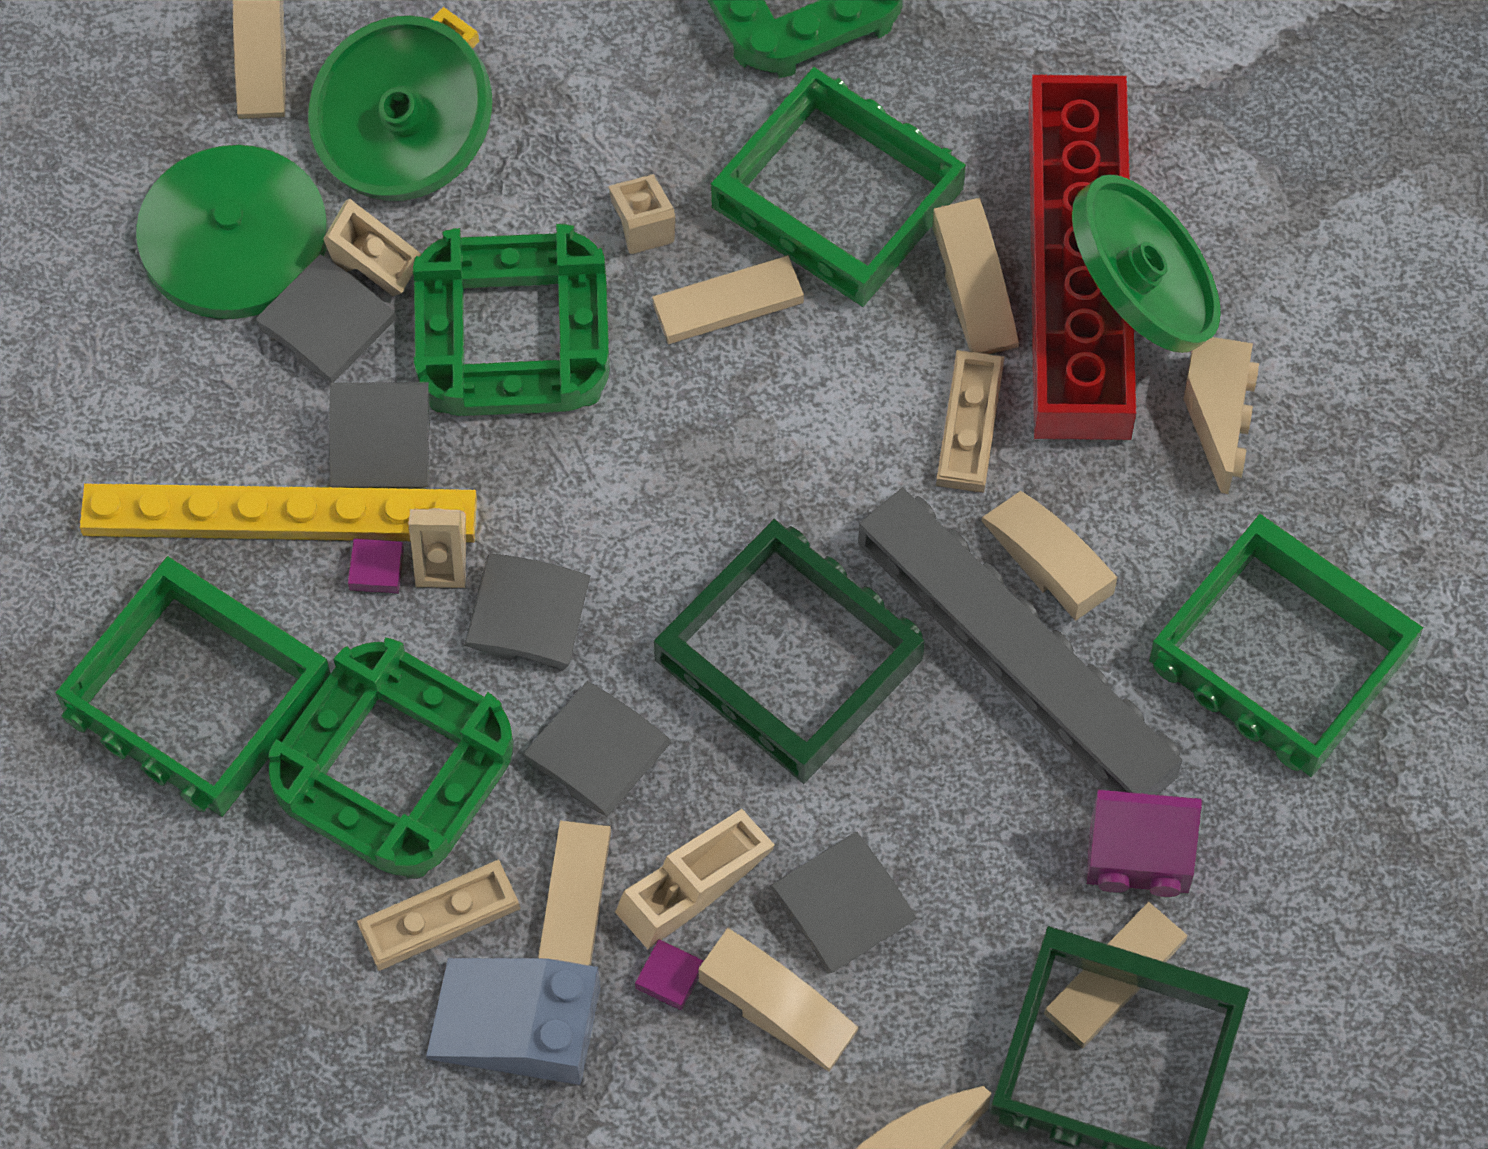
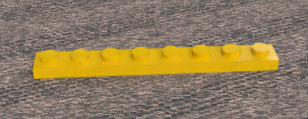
[80,483,477,543]

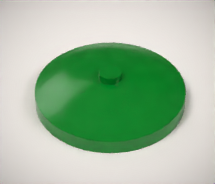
[308,15,492,201]
[136,145,328,319]
[1072,175,1221,353]

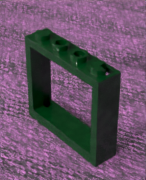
[653,519,925,784]
[991,925,1250,1149]

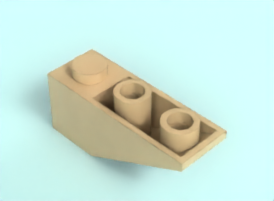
[1183,337,1259,494]

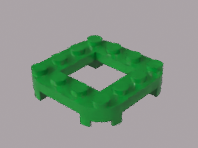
[707,0,904,78]
[413,224,610,416]
[268,637,514,879]

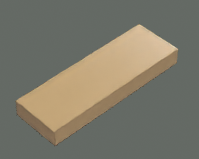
[652,256,804,344]
[936,350,1004,493]
[538,821,611,966]
[357,859,520,971]
[1044,902,1188,1049]

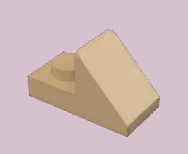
[608,174,675,254]
[324,199,421,296]
[409,508,466,588]

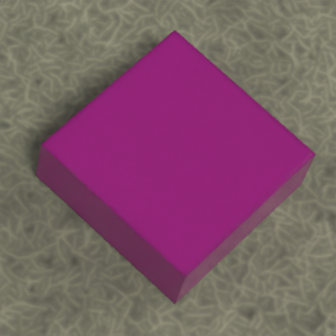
[348,539,404,594]
[635,939,704,1011]

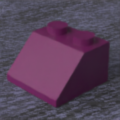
[1086,790,1202,897]

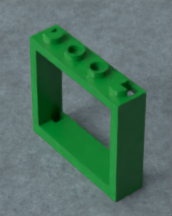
[711,67,966,307]
[1149,514,1424,778]
[55,556,331,817]

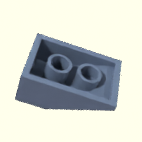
[426,958,601,1085]

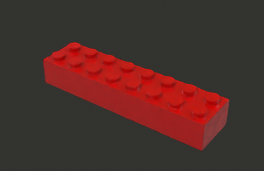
[1029,75,1137,440]

